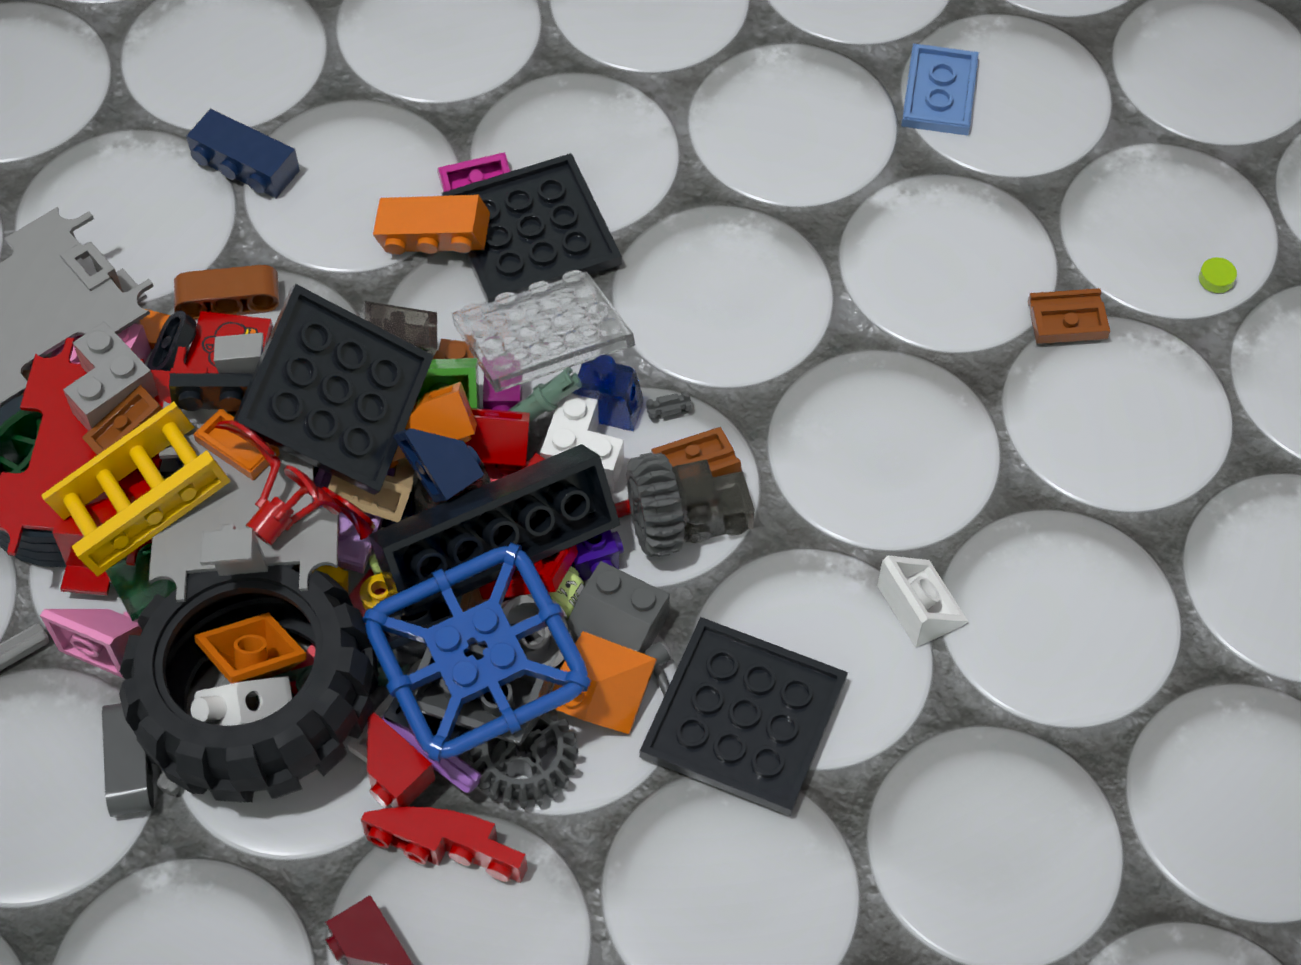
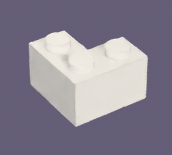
[540,393,624,493]

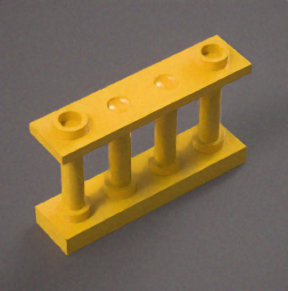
[41,401,231,577]

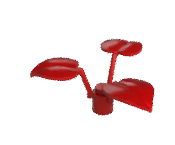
[214,420,375,546]

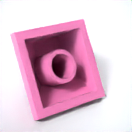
[40,609,142,678]

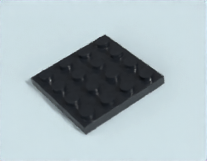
[441,153,622,307]
[233,284,434,495]
[639,617,848,816]

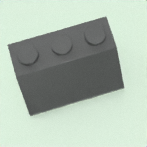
[412,644,553,745]

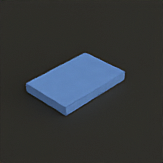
[901,43,979,136]

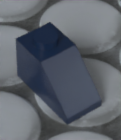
[393,428,484,502]

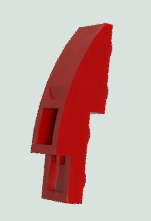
[360,807,528,883]

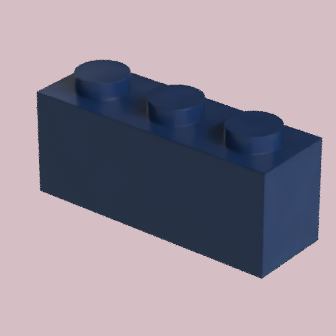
[186,108,300,199]

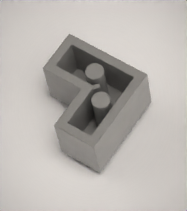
[63,321,158,431]

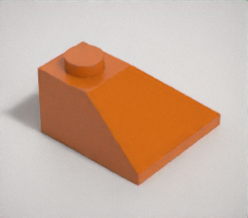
[195,612,306,684]
[552,631,657,734]

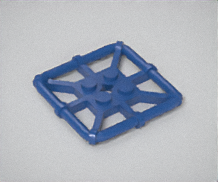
[363,543,591,762]

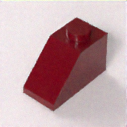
[325,895,413,965]

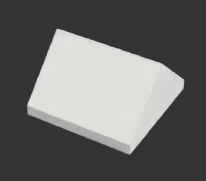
[877,555,969,648]

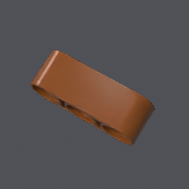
[174,265,279,319]

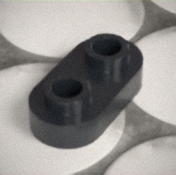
[147,311,197,371]

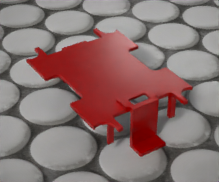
[0,338,208,596]

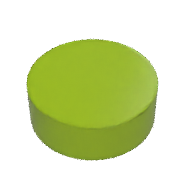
[1199,257,1237,293]

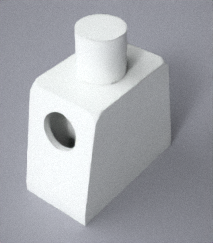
[191,676,292,726]

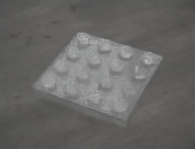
[451,270,635,393]

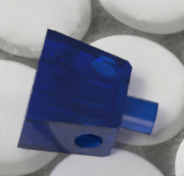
[572,355,644,432]

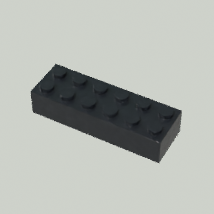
[368,444,621,619]

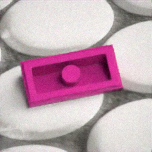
[437,152,510,192]

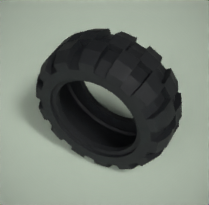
[119,564,378,803]

